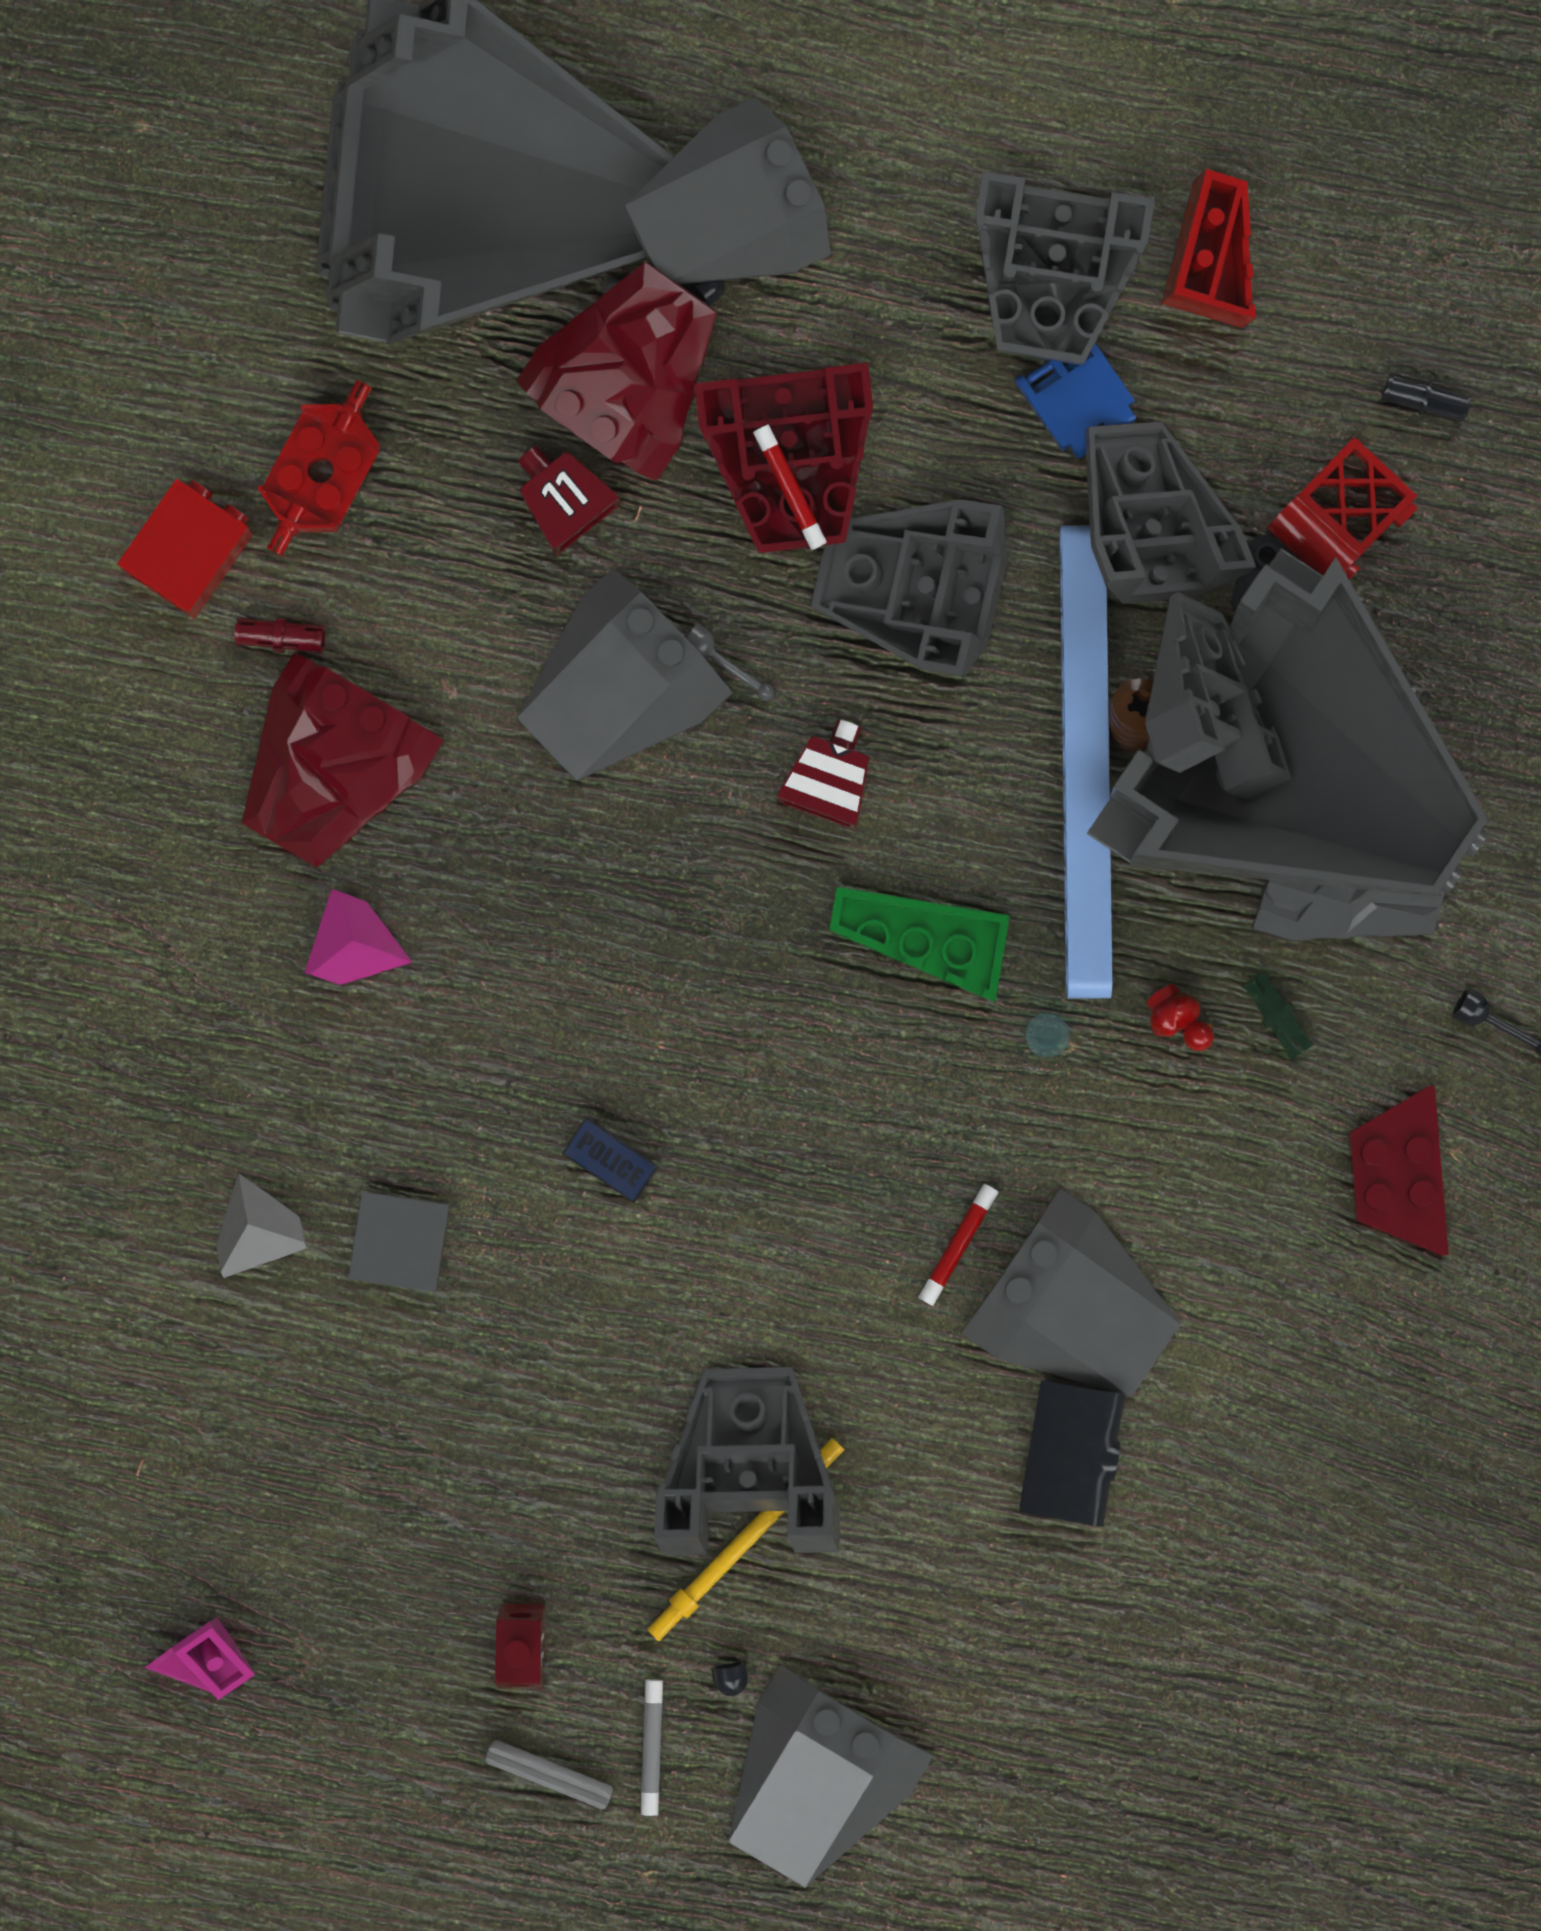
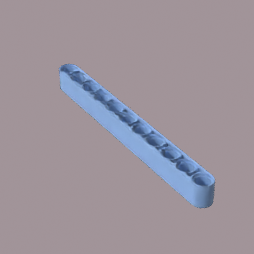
[1060,525,1112,999]

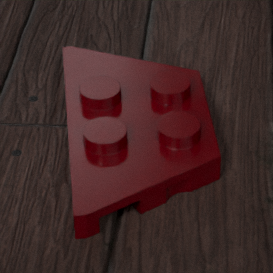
[1348,1086,1449,1256]

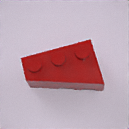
[1161,169,1256,328]

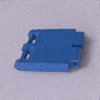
[1014,343,1136,459]

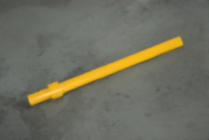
[647,1438,844,1641]

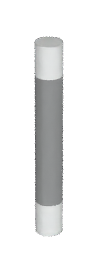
[640,1679,663,1816]

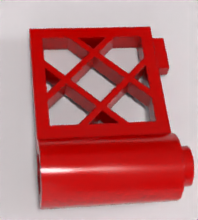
[1266,437,1418,580]

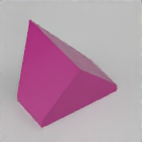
[304,889,413,985]
[145,1617,255,1700]

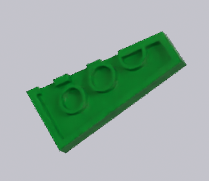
[829,887,1010,1003]

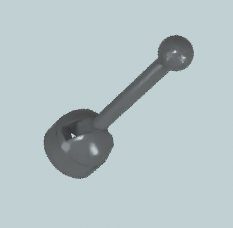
[686,623,774,701]

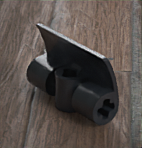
[1019,1381,1125,1527]

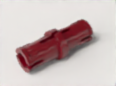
[235,617,326,653]

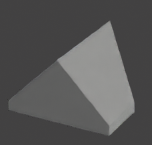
[216,1173,307,1278]

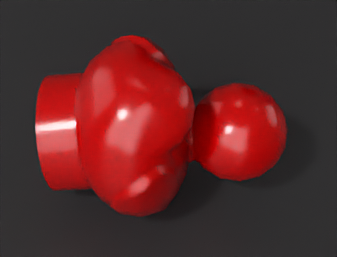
[1146,984,1214,1051]

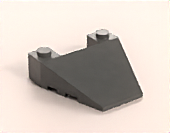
[1145,592,1291,801]
[654,1367,840,1556]

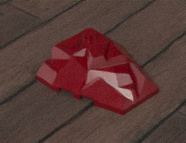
[516,262,718,481]
[694,362,873,553]
[242,652,444,868]

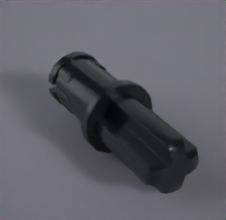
[1382,373,1471,421]

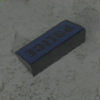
[562,1117,659,1203]

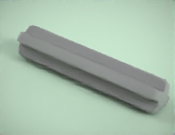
[485,1740,613,1809]

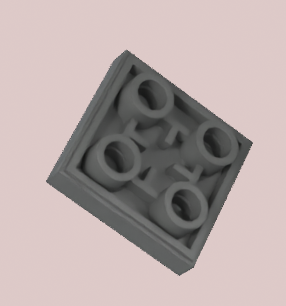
[348,1192,450,1292]

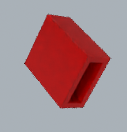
[117,478,254,620]

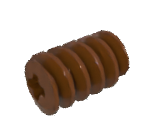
[1108,678,1153,752]

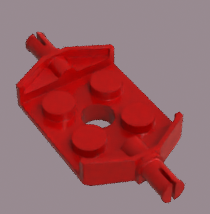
[257,380,381,557]

